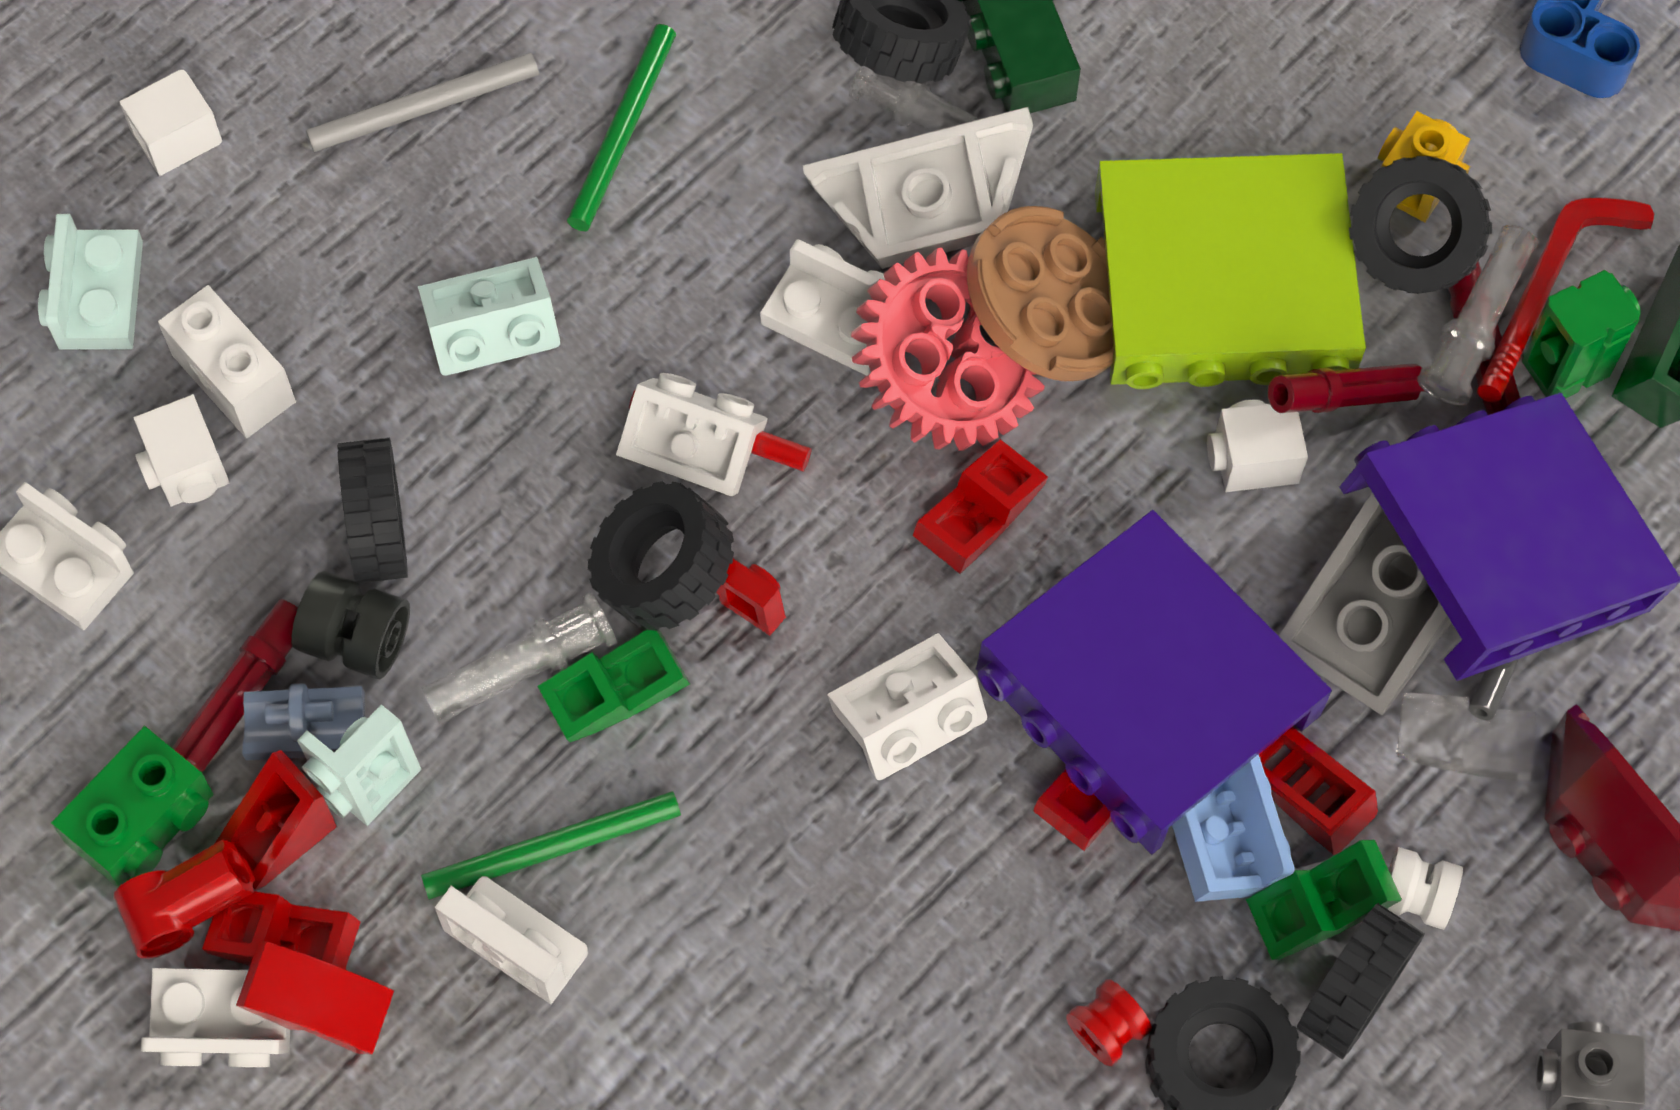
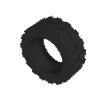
[832,0,971,83]
[1349,156,1492,294]
[337,437,408,584]
[588,481,734,631]
[1296,903,1424,1060]
[1145,976,1301,1110]

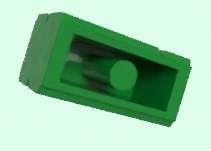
[1522,270,1640,399]

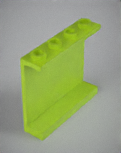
[1095,153,1366,389]

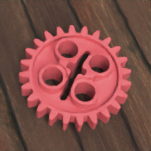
[851,248,1045,451]

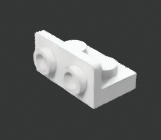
[760,239,885,376]
[616,373,768,496]
[0,482,134,630]
[827,633,987,780]
[435,877,588,1004]
[141,968,290,1067]

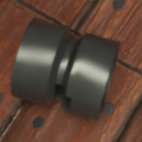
[292,571,410,679]

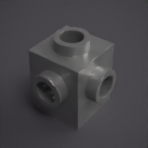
[1536,1022,1645,1110]

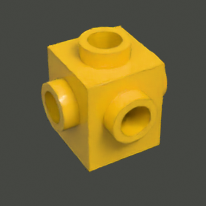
[1377,111,1471,223]

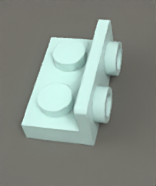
[38,214,143,349]
[418,257,560,376]
[297,705,422,826]

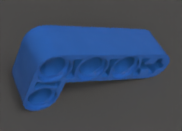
[1519,0,1640,98]

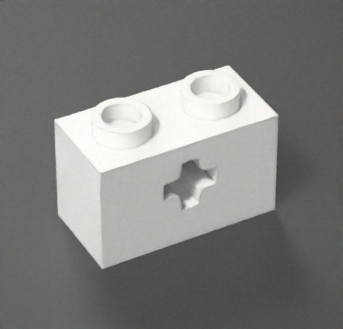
[158,285,296,439]

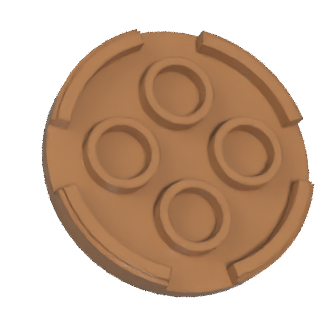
[967,206,1114,381]

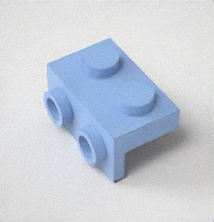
[1172,754,1294,902]

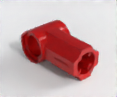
[114,839,255,959]

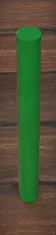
[567,24,676,232]
[421,791,681,900]

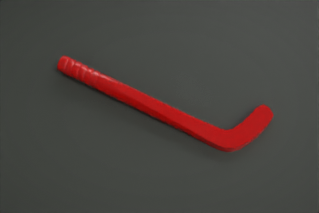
[1477,197,1655,403]

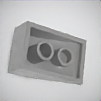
[1279,493,1452,715]

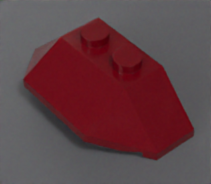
[1544,704,1680,931]

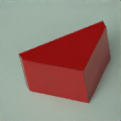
[214,750,337,890]

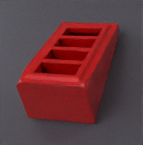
[1259,727,1378,855]

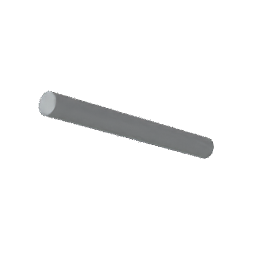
[306,53,539,153]

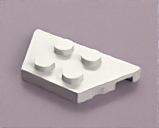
[803,107,1033,269]

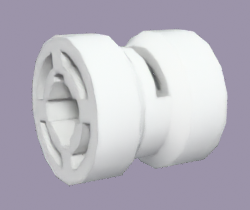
[1388,846,1463,930]

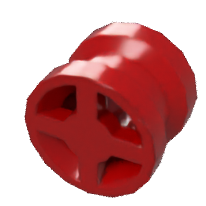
[1066,979,1152,1067]

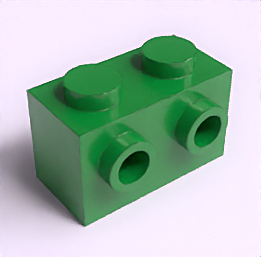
[51,725,214,888]

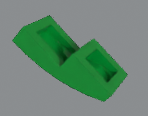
[537,629,690,743]
[1246,840,1402,960]

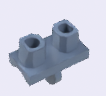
[242,684,365,760]

